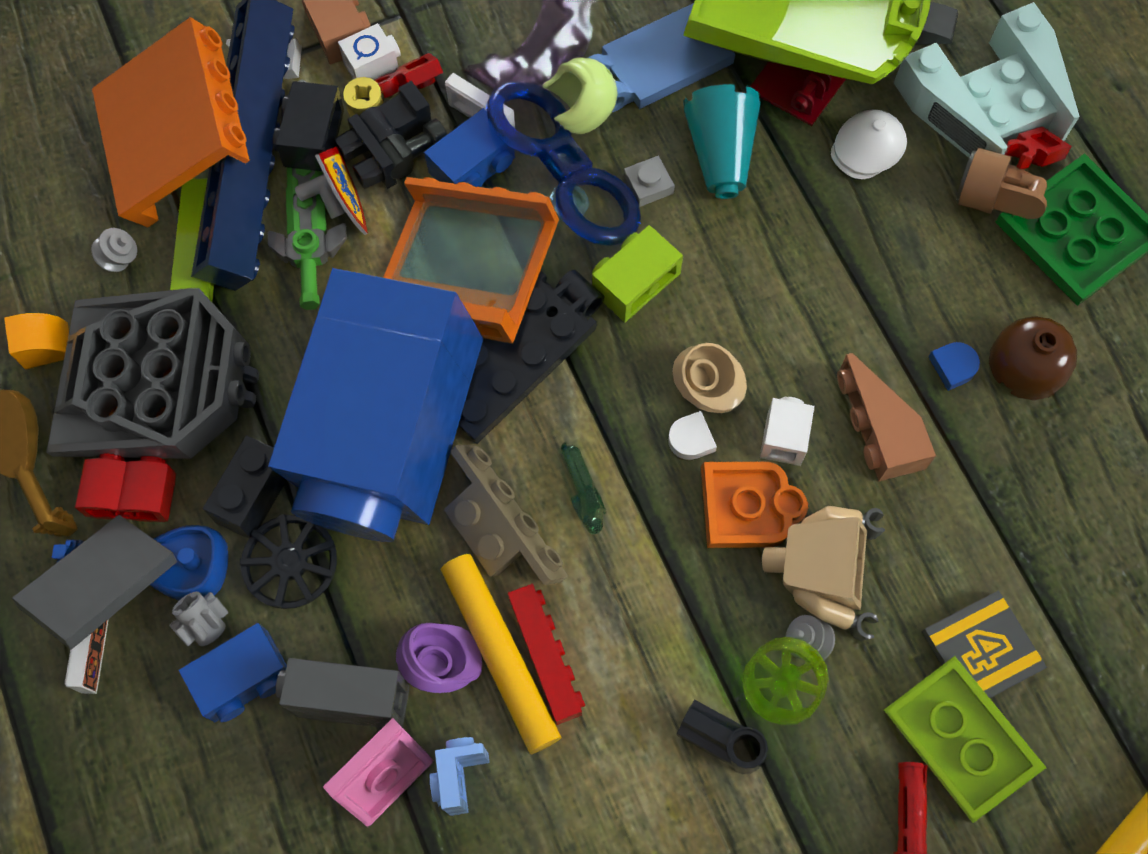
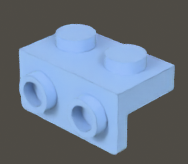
[430,737,489,816]

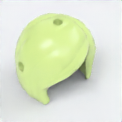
[542,57,618,134]

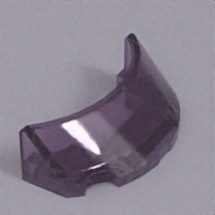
[464,0,596,97]

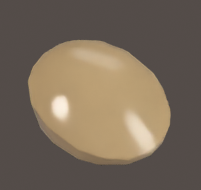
[672,343,747,413]

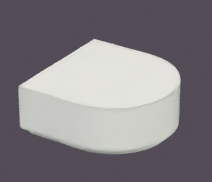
[668,411,717,460]

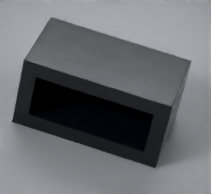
[273,81,344,171]
[203,435,287,539]

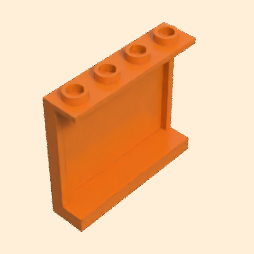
[92,17,250,228]

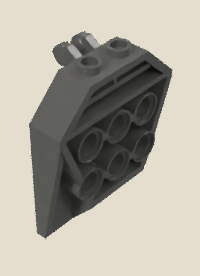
[47,288,260,459]

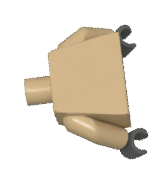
[762,506,885,641]

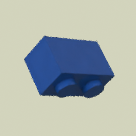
[424,108,515,187]
[179,623,287,723]

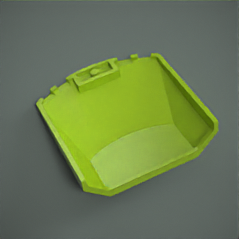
[683,0,931,84]

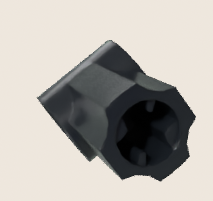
[676,699,768,774]

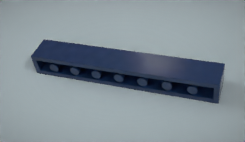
[191,0,295,291]

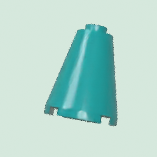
[683,84,760,199]

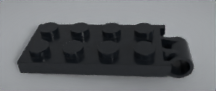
[458,270,605,444]

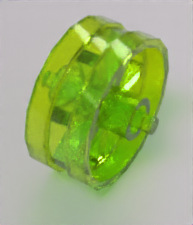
[742,637,829,725]

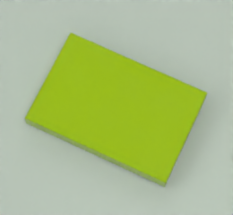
[884,656,1046,823]

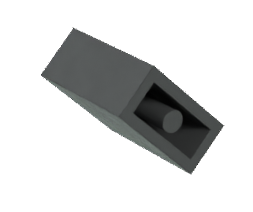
[276,658,410,728]

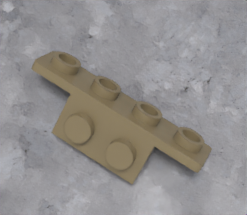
[444,445,568,585]

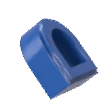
[928,342,980,391]

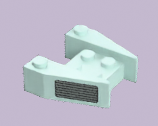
[894,2,1080,158]

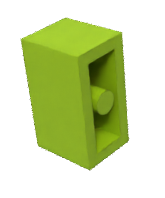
[592,225,683,323]

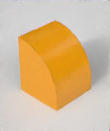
[4,313,69,370]

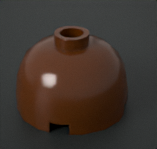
[989,316,1077,400]

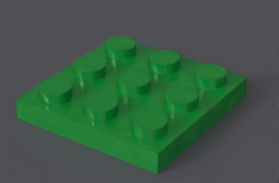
[995,153,1148,306]

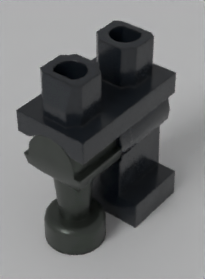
[334,81,447,189]

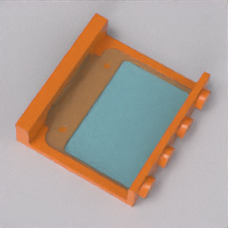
[383,177,559,344]

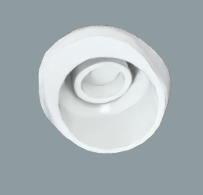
[831,109,907,180]

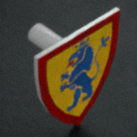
[295,146,368,235]

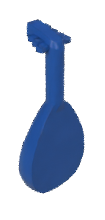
[52,525,229,601]

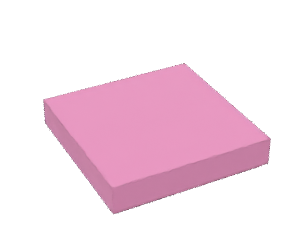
[323,718,434,827]

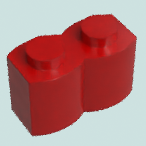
[75,453,177,522]

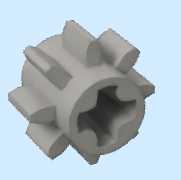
[169,591,228,646]

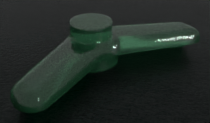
[561,442,607,534]

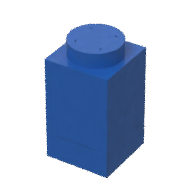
[268,268,484,542]

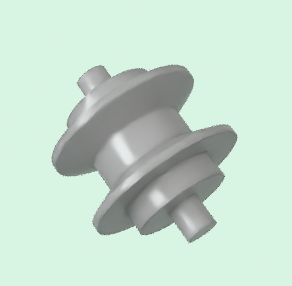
[91,228,137,272]
[785,615,835,663]

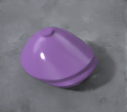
[396,623,482,693]

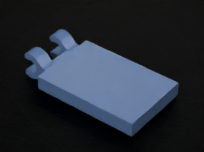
[589,3,735,112]

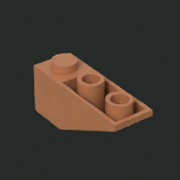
[837,353,936,481]

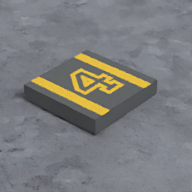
[921,590,1047,698]

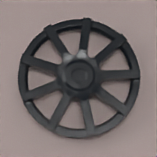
[240,514,337,609]

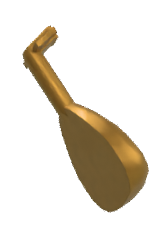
[0,390,78,537]

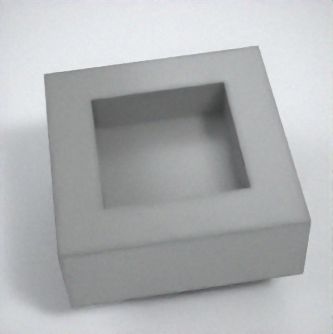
[623,155,675,207]

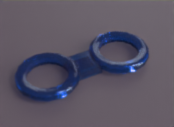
[486,81,641,246]

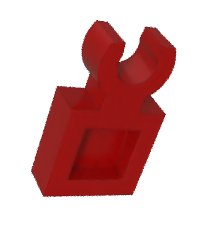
[374,53,443,98]
[1004,126,1072,169]

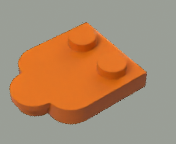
[701,462,808,548]

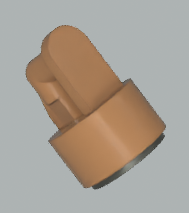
[956,148,1047,219]

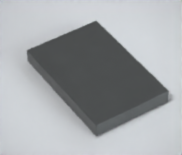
[12,515,177,650]

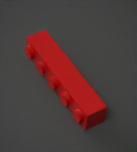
[508,583,585,725]

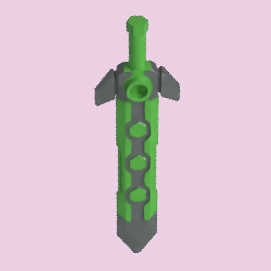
[268,80,347,310]

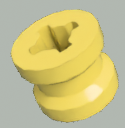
[343,77,384,117]

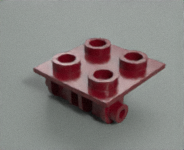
[750,62,846,126]

